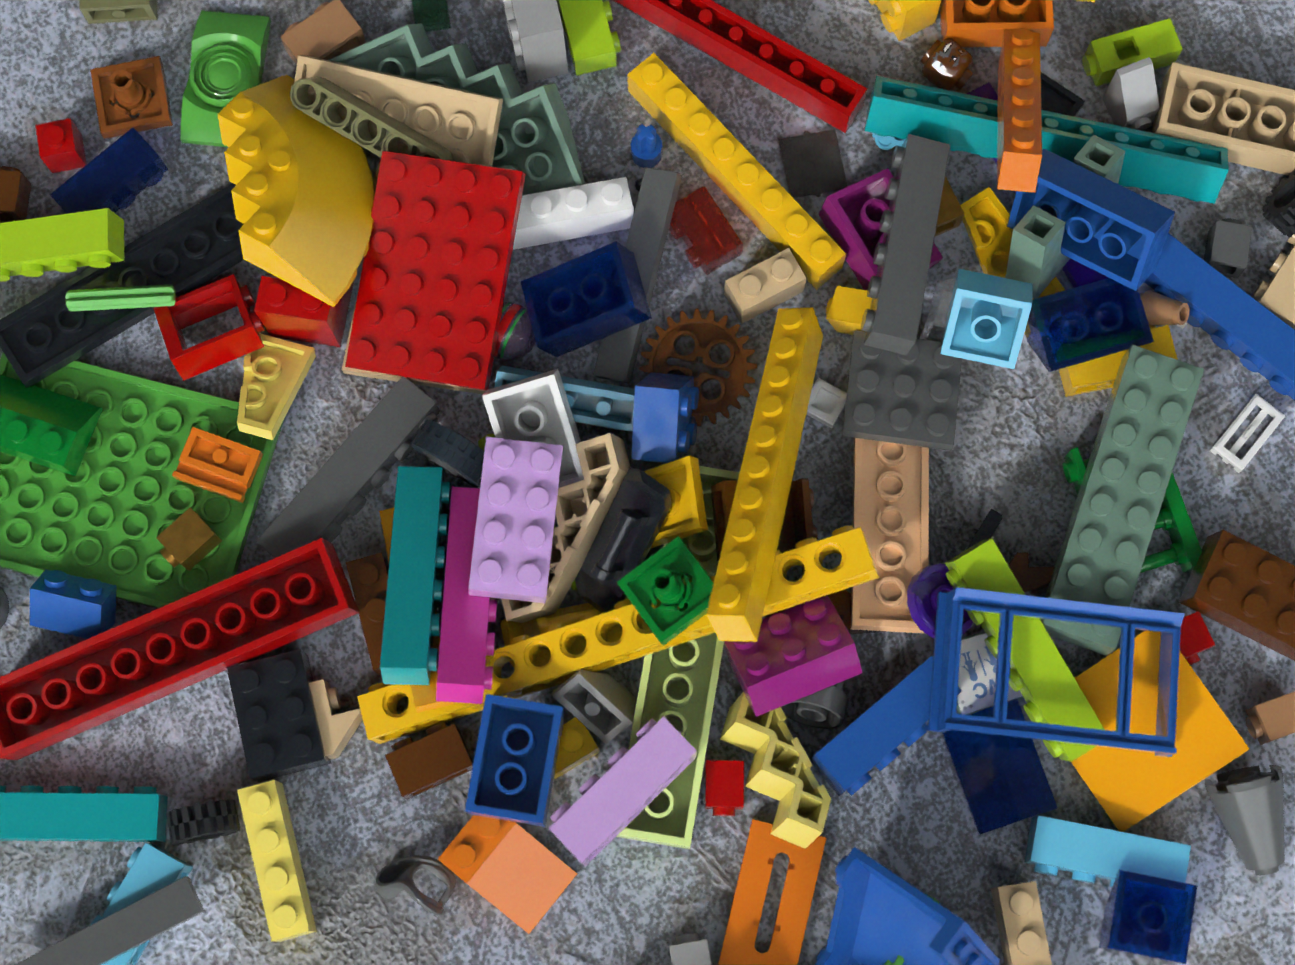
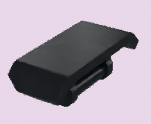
[575,468,672,614]

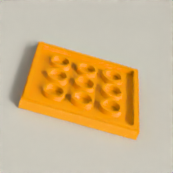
[1071,630,1250,832]

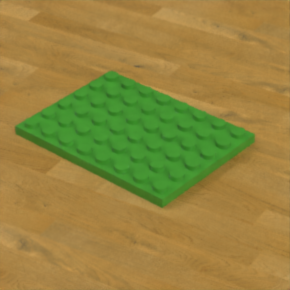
[0,353,284,609]

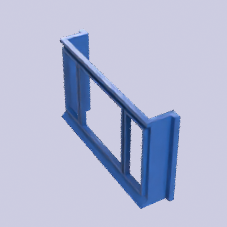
[928,587,1185,757]

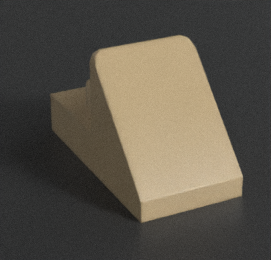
[309,679,363,760]

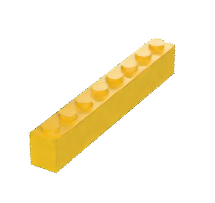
[627,53,846,290]

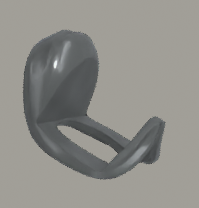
[375,855,456,917]

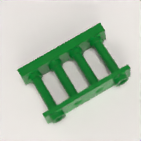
[1062,447,1202,573]

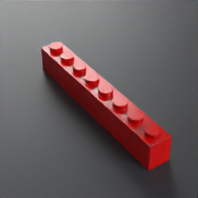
[613,0,867,133]

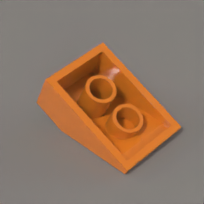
[438,815,578,934]

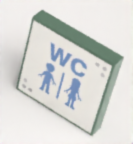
[956,631,1024,715]

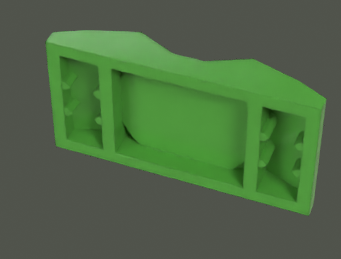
[180,10,271,147]

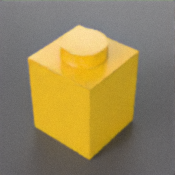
[826,286,872,335]

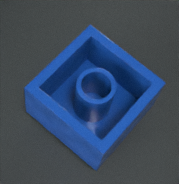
[631,372,699,463]

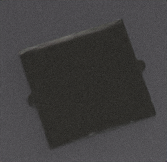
[778,129,847,198]

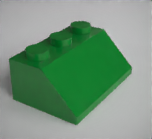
[0,374,103,477]

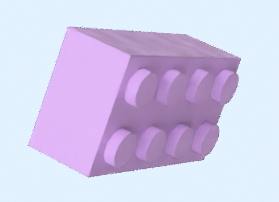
[468,437,563,603]
[549,716,697,867]

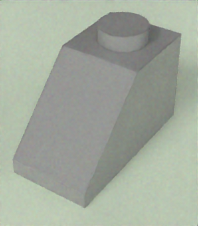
[1102,57,1160,131]
[552,669,636,744]

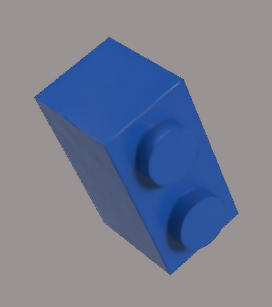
[30,569,117,639]

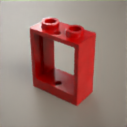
[153,274,265,381]

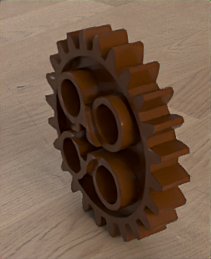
[639,308,758,427]

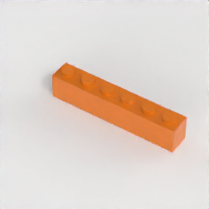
[997,29,1042,193]

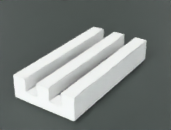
[1210,394,1285,473]

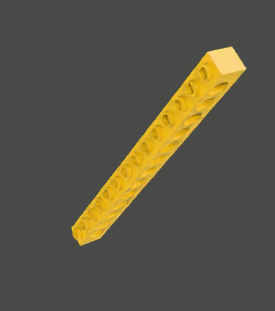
[357,525,879,744]

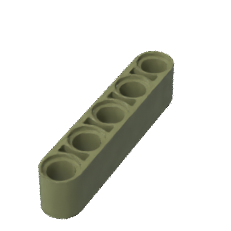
[290,77,454,161]

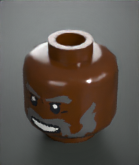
[920,39,974,91]

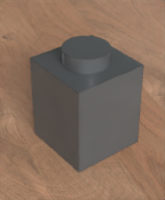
[1204,218,1253,278]

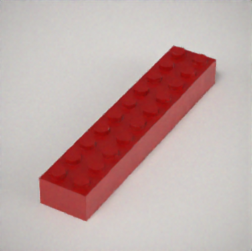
[0,538,360,760]

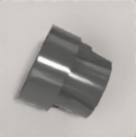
[781,681,848,729]

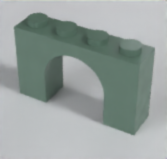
[1005,135,1125,300]

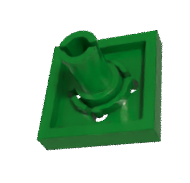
[617,536,714,646]

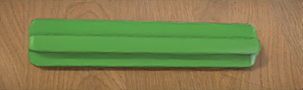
[65,284,176,312]

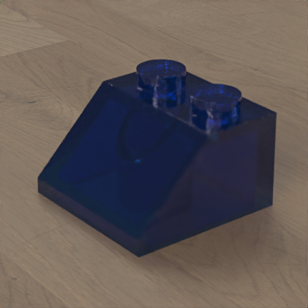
[1099,870,1197,964]

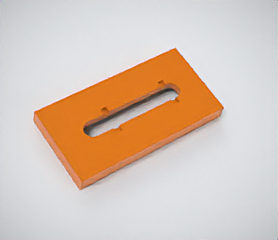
[718,819,827,965]

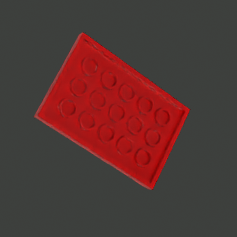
[345,151,526,391]

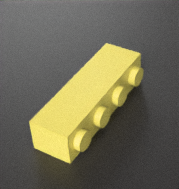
[237,780,317,942]

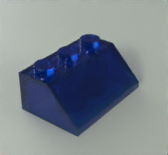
[1025,278,1154,372]
[942,699,1058,835]

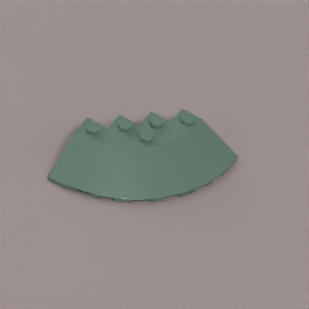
[329,23,585,195]

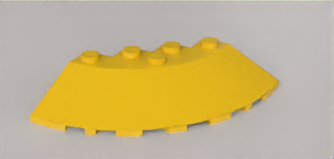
[217,74,375,307]

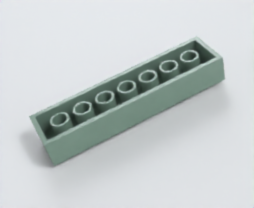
[1040,345,1204,656]

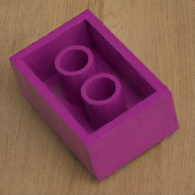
[723,595,862,717]

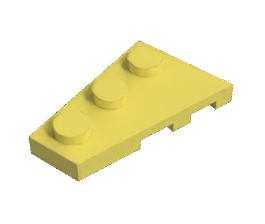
[237,333,316,440]

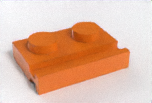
[172,427,264,503]

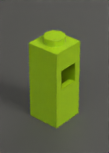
[1082,18,1183,87]

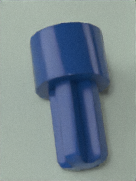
[631,124,663,168]

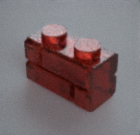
[669,186,743,275]

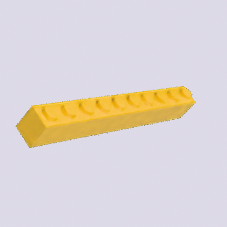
[706,307,823,642]

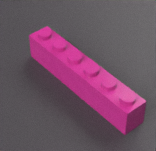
[436,486,497,704]

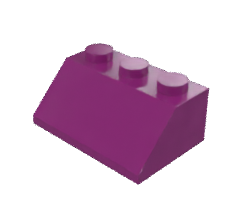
[818,168,943,290]

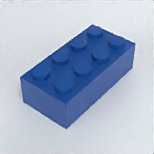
[1007,149,1175,291]
[810,656,962,796]

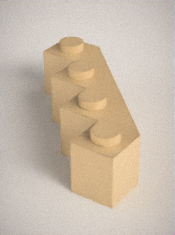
[501,433,631,623]

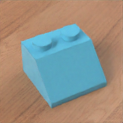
[940,269,1033,369]

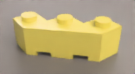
[720,692,831,848]

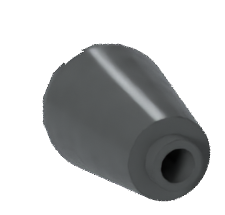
[1205,765,1285,876]

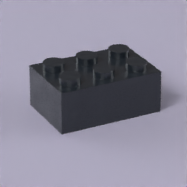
[227,649,332,782]

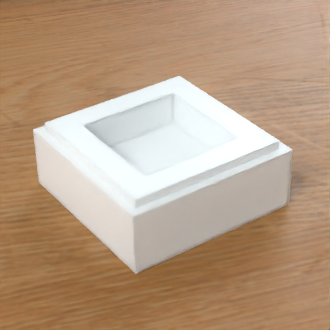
[806,378,846,428]

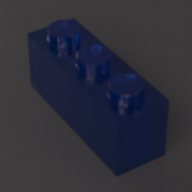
[50,127,168,214]

